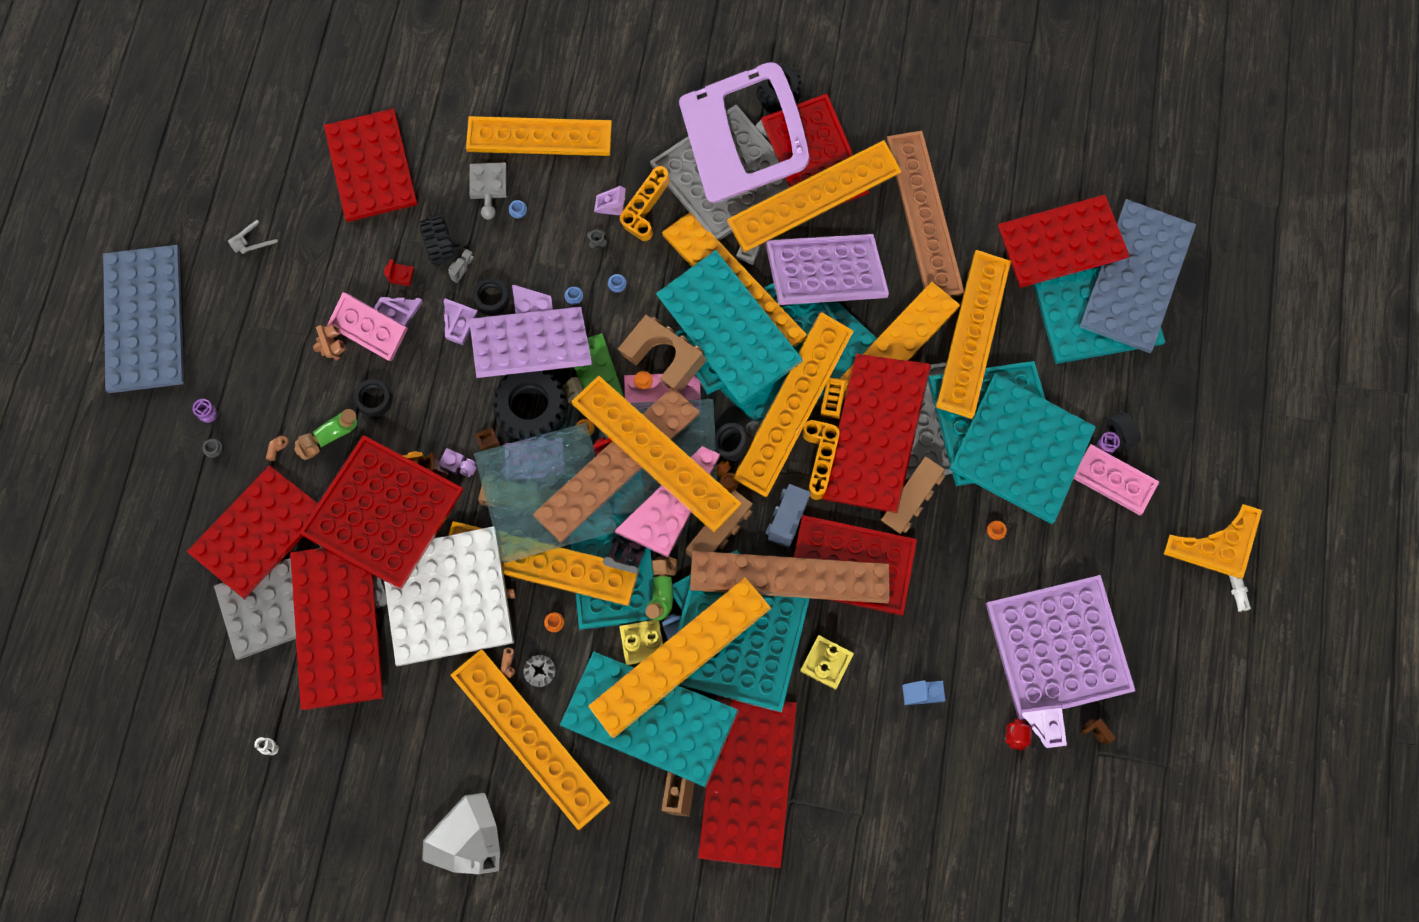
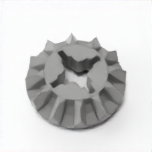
[523,655,556,687]

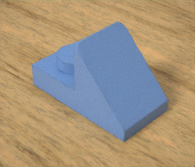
[902,680,945,705]

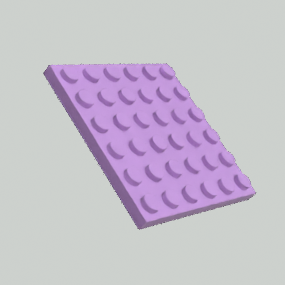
[986,575,1135,720]

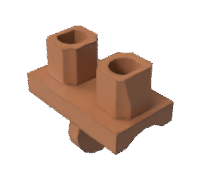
[313,324,346,361]

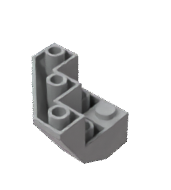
[422,793,500,874]

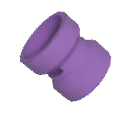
[192,399,217,423]
[1096,432,1120,455]

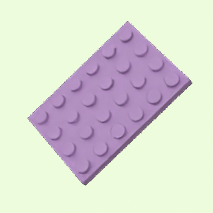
[766,234,889,305]
[469,307,591,378]

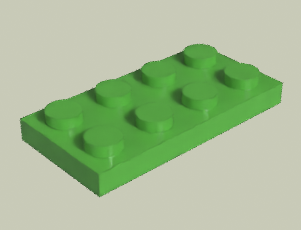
[574,333,624,397]

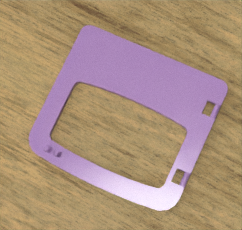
[679,62,810,203]

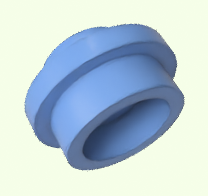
[509,200,527,218]
[608,274,626,292]
[565,287,583,305]

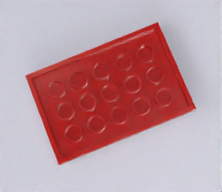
[761,94,870,207]
[324,109,418,222]
[998,195,1129,288]
[187,466,318,600]
[794,515,917,616]

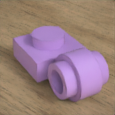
[439,448,477,478]

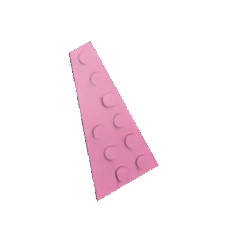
[615,446,720,557]

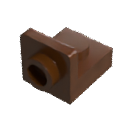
[475,427,504,461]
[419,452,449,479]
[1081,718,1116,745]

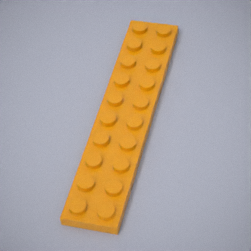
[727,140,902,253]
[662,212,807,348]
[936,250,1011,419]
[732,312,853,497]
[572,376,742,533]
[448,521,640,606]
[588,577,771,739]
[451,649,610,830]

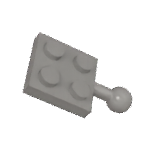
[469,163,507,220]

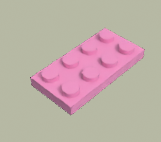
[327,292,408,361]
[624,374,701,413]
[1074,444,1159,515]

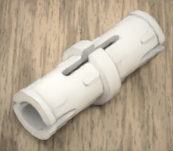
[1228,575,1251,612]
[254,737,279,755]

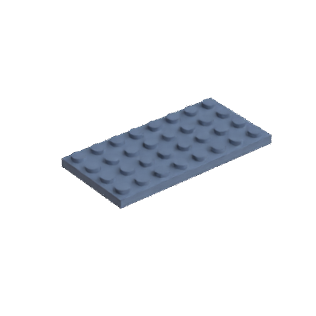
[1079,199,1196,353]
[103,245,184,393]

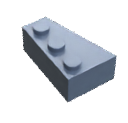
[766,484,811,549]

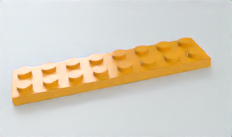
[466,116,612,156]
[832,282,960,400]

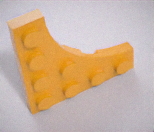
[1164,504,1262,579]

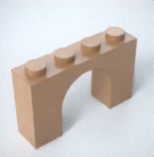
[618,315,706,393]

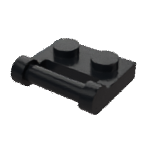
[603,535,647,574]

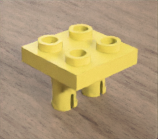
[619,620,663,666]
[800,635,854,690]

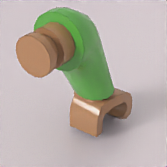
[294,409,357,460]
[646,555,677,621]

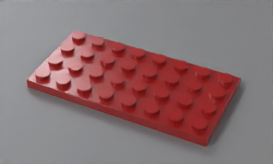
[822,354,931,513]
[290,548,384,710]
[698,696,797,868]

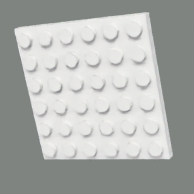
[384,526,514,666]

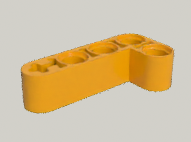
[620,166,670,241]
[803,420,839,500]

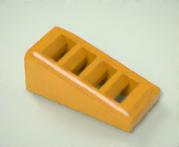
[821,377,846,420]

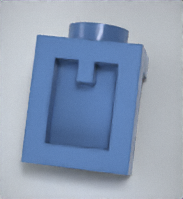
[662,614,681,640]

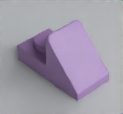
[594,186,626,215]

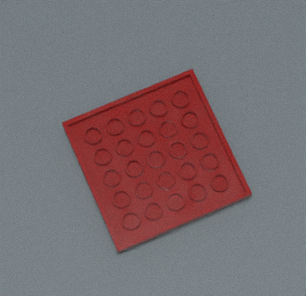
[299,435,464,590]

